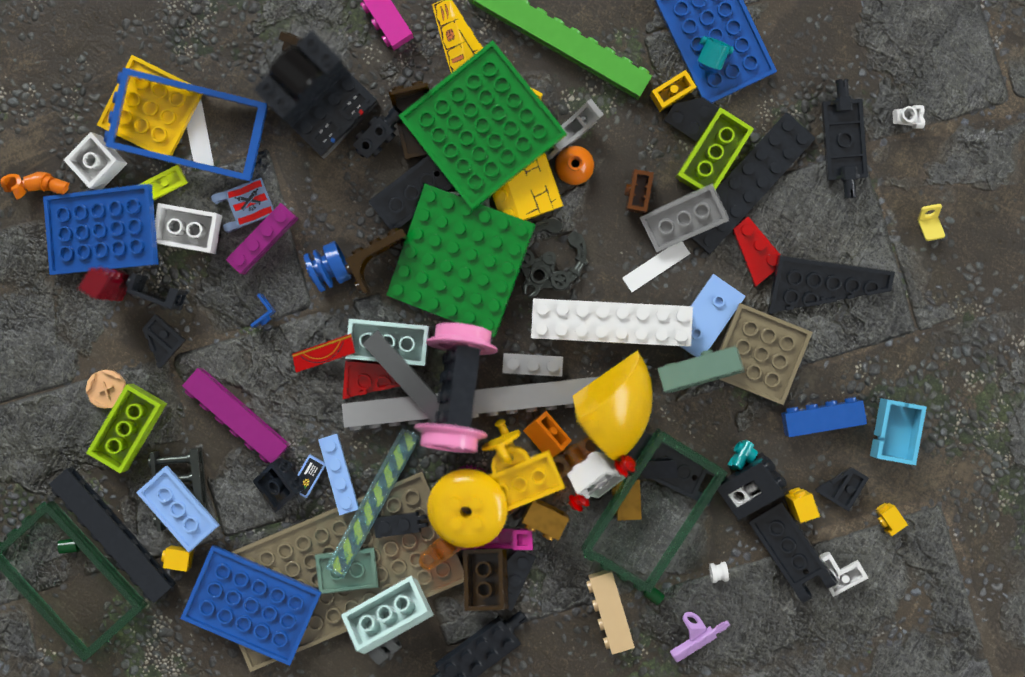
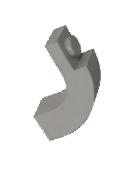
[545,99,604,160]

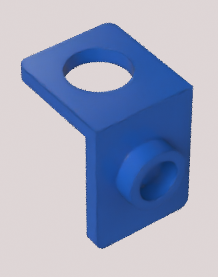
[250,293,276,328]

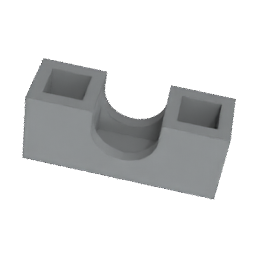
[503,353,563,377]

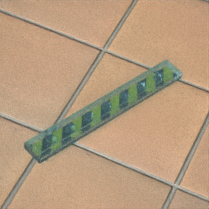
[326,427,420,578]

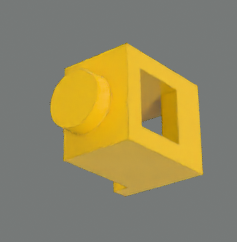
[876,503,908,536]

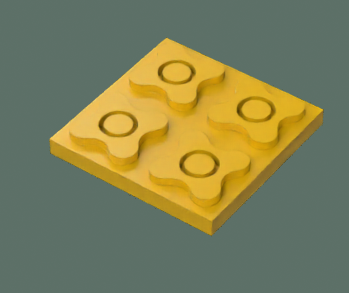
[97,55,202,156]

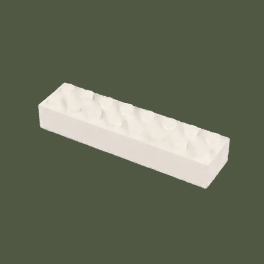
[531,298,693,346]

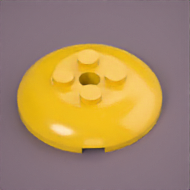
[427,469,508,548]

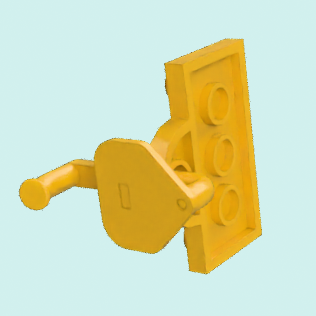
[482,419,565,511]

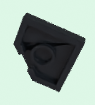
[664,97,719,142]

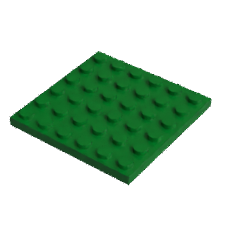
[399,40,567,210]
[386,184,536,337]

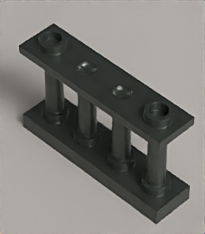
[148,447,208,532]

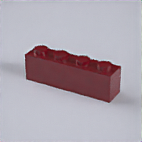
[78,266,130,301]

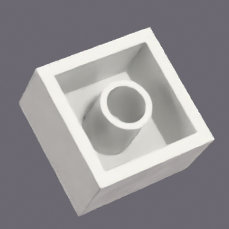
[64,132,127,190]

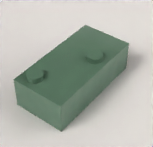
[658,346,745,393]

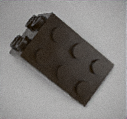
[388,81,430,160]
[345,228,408,295]

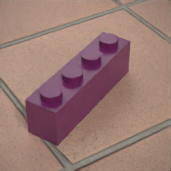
[226,203,299,275]

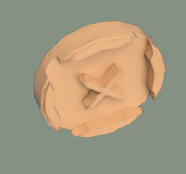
[86,370,126,409]

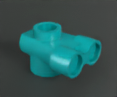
[727,440,758,470]

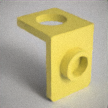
[918,204,945,241]

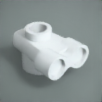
[893,105,925,129]

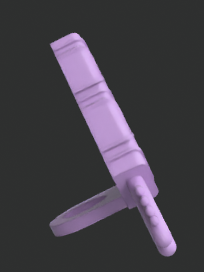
[670,612,730,662]

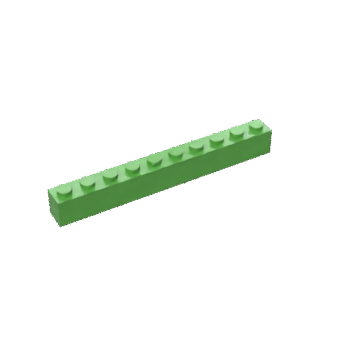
[469,0,652,100]

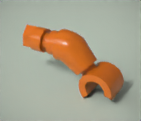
[0,171,69,200]

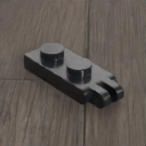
[373,512,428,538]

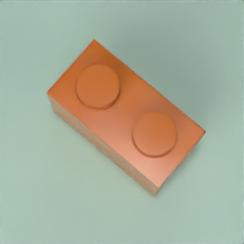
[523,411,572,458]

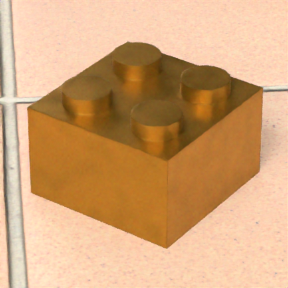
[522,499,569,541]

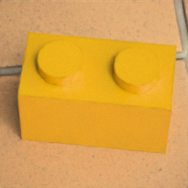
[649,70,696,112]
[784,488,820,523]

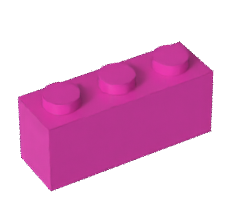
[360,0,414,50]

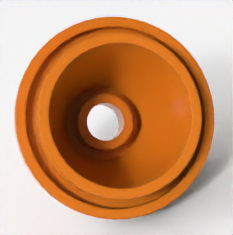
[555,146,594,185]

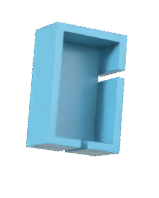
[870,398,927,465]

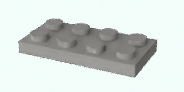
[640,183,729,252]

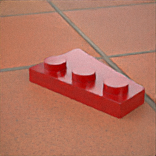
[732,216,780,287]
[342,360,400,400]

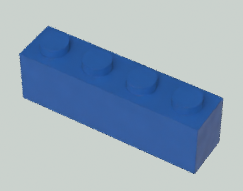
[781,397,867,437]

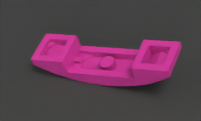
[455,528,533,550]

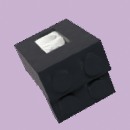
[716,452,788,520]

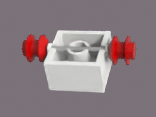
[567,451,636,512]

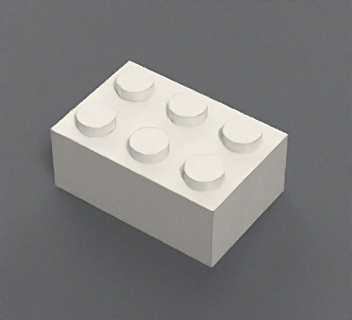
[155,203,222,254]

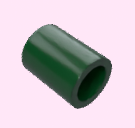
[57,538,80,554]
[643,584,665,606]

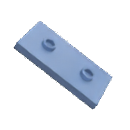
[680,274,746,357]
[136,466,219,553]

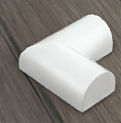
[819,552,868,597]

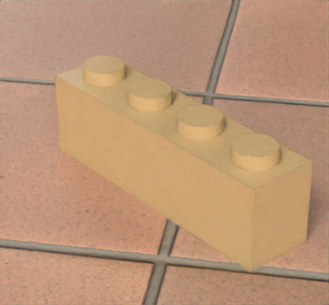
[586,568,635,655]

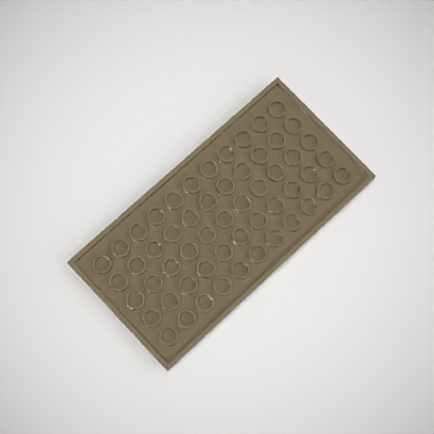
[231,471,464,672]

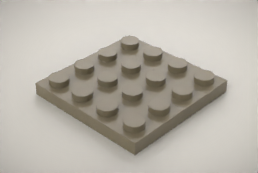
[719,303,813,405]

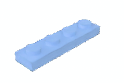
[318,434,360,515]

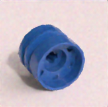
[304,241,352,292]

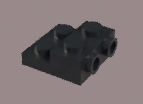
[253,457,305,513]

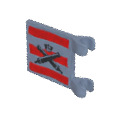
[211,178,274,233]

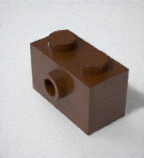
[624,169,654,214]

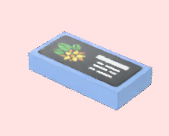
[297,454,326,498]

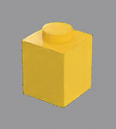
[161,545,194,572]

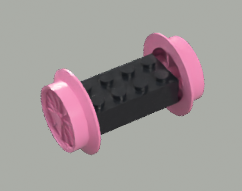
[414,323,498,453]

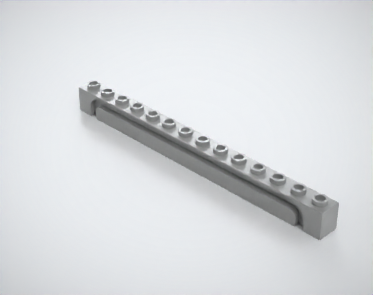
[342,376,600,431]

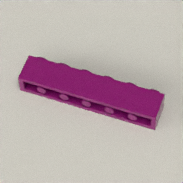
[182,368,291,464]

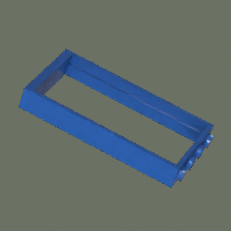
[104,67,268,182]

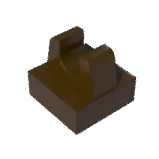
[278,31,303,54]

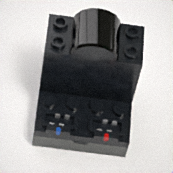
[253,30,379,159]

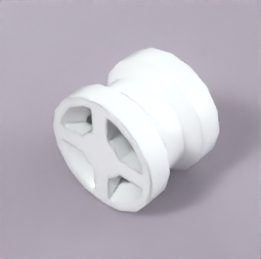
[709,562,729,583]

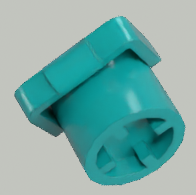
[698,36,734,70]

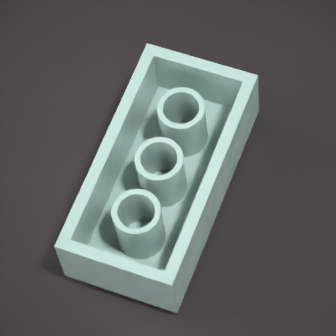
[345,319,430,366]
[341,576,434,654]

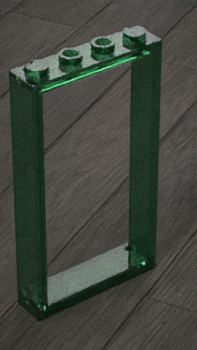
[581,428,728,593]
[0,501,148,662]

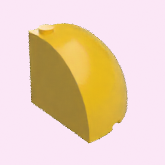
[573,350,653,461]

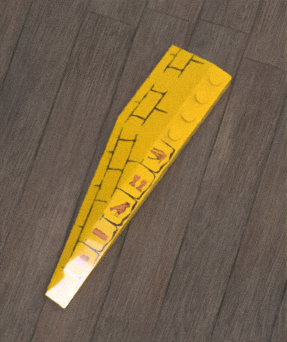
[432,0,564,220]

